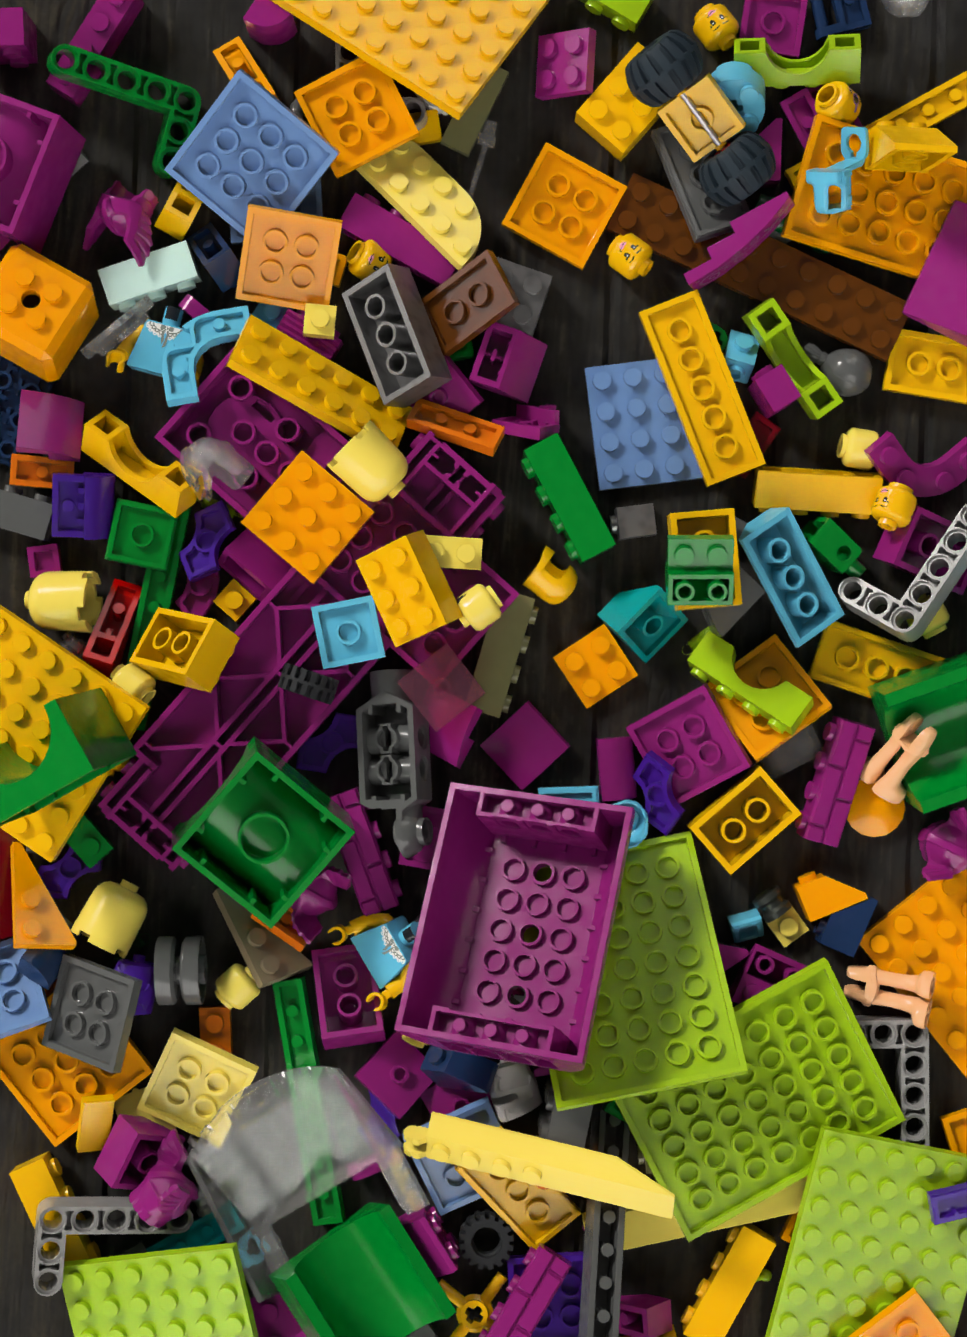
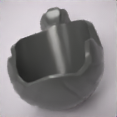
[803,343,872,397]

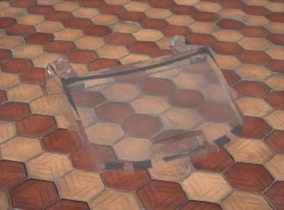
[187,1066,430,1303]

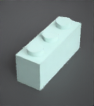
[97,240,202,312]

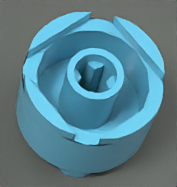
[711,61,766,137]

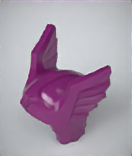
[83,180,159,267]
[918,807,967,881]
[291,865,353,944]
[129,1129,199,1228]

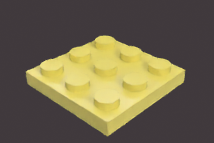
[137,1027,259,1147]

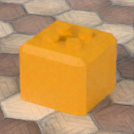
[0,244,99,382]

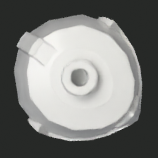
[489,1060,543,1122]

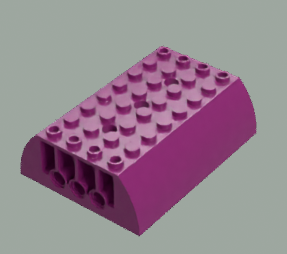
[394,782,635,1072]

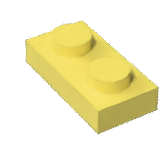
[426,535,483,570]

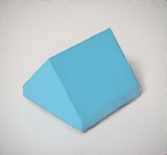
[727,908,764,943]

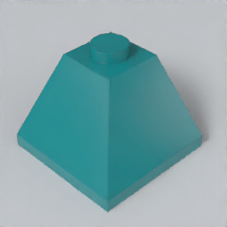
[597,585,688,664]

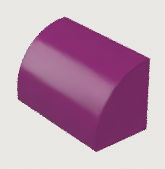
[243,0,298,45]
[218,528,292,602]
[596,736,637,802]

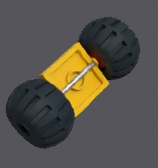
[625,29,776,207]

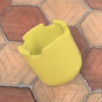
[327,420,408,502]
[24,571,103,633]
[71,879,148,959]

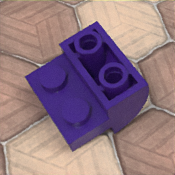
[51,472,116,540]

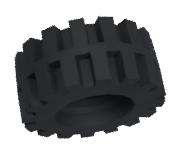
[277,663,339,705]
[459,1209,514,1270]

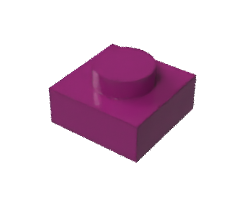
[27,543,63,578]

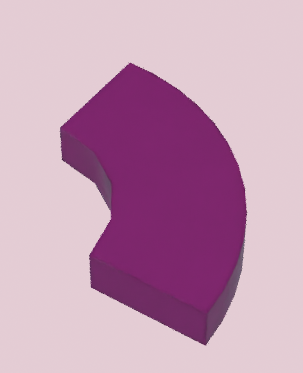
[175,571,220,617]

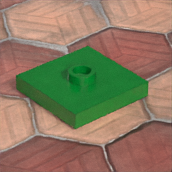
[104,498,179,572]

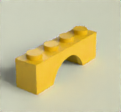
[81,409,199,518]

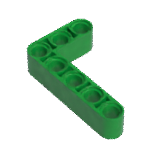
[47,44,201,179]

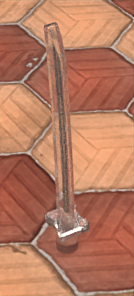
[468,120,498,199]

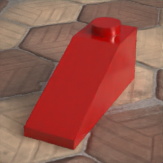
[82,578,142,680]

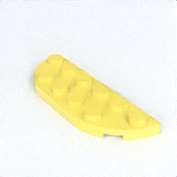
[356,140,481,271]

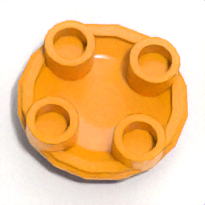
[847,780,905,837]

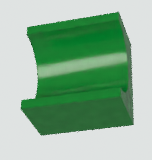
[868,651,967,814]
[0,688,137,826]
[172,736,355,929]
[268,1202,457,1337]

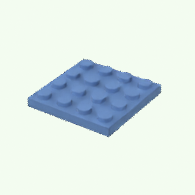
[164,69,341,236]
[584,359,703,491]

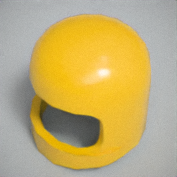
[523,546,578,605]

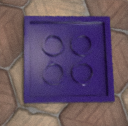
[507,1251,584,1337]

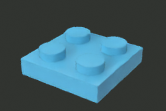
[311,595,386,669]

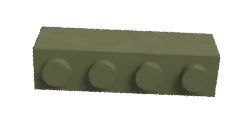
[466,594,539,718]

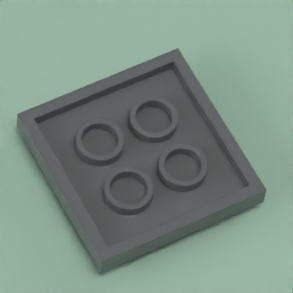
[41,954,143,1073]

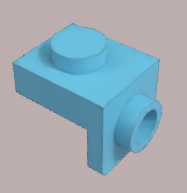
[724,329,759,384]

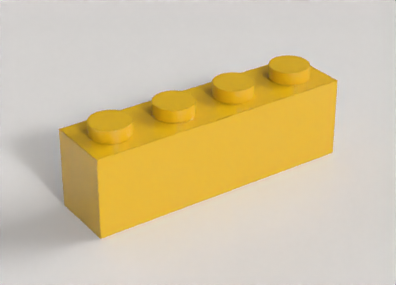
[751,466,883,519]
[9,1151,101,1261]
[680,1223,776,1337]

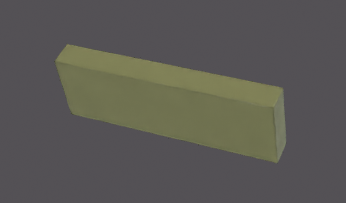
[440,67,509,157]

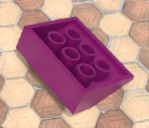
[902,200,967,347]

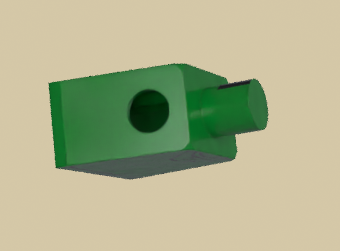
[801,515,867,578]

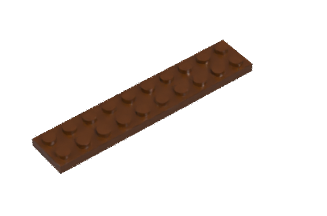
[607,173,908,362]

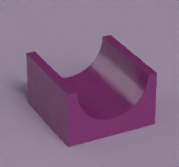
[0,93,86,254]

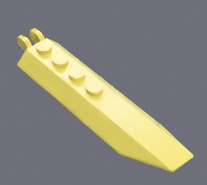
[403,1111,675,1219]

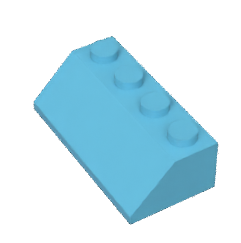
[739,507,845,648]

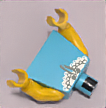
[105,306,204,388]
[328,913,419,1011]

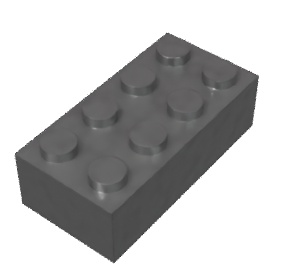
[342,263,452,408]

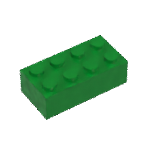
[520,433,616,565]

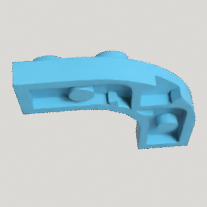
[162,305,250,407]

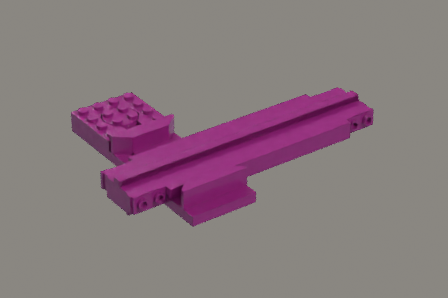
[98,347,520,872]

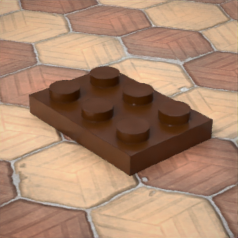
[422,249,521,357]

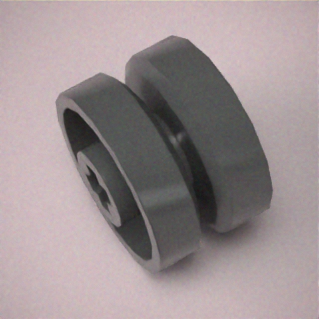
[154,935,208,1005]

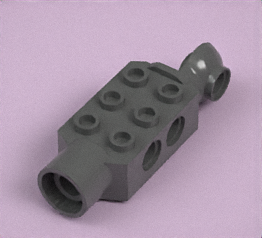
[356,669,433,859]

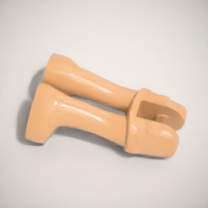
[860,712,937,804]
[843,965,936,1029]

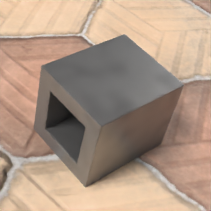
[610,503,657,540]

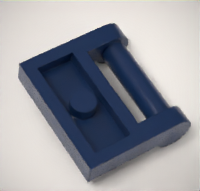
[810,0,872,42]

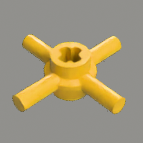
[439,1271,508,1337]

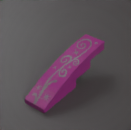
[684,191,795,290]

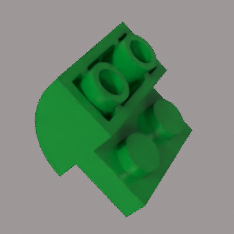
[665,535,734,605]

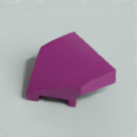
[492,404,560,440]

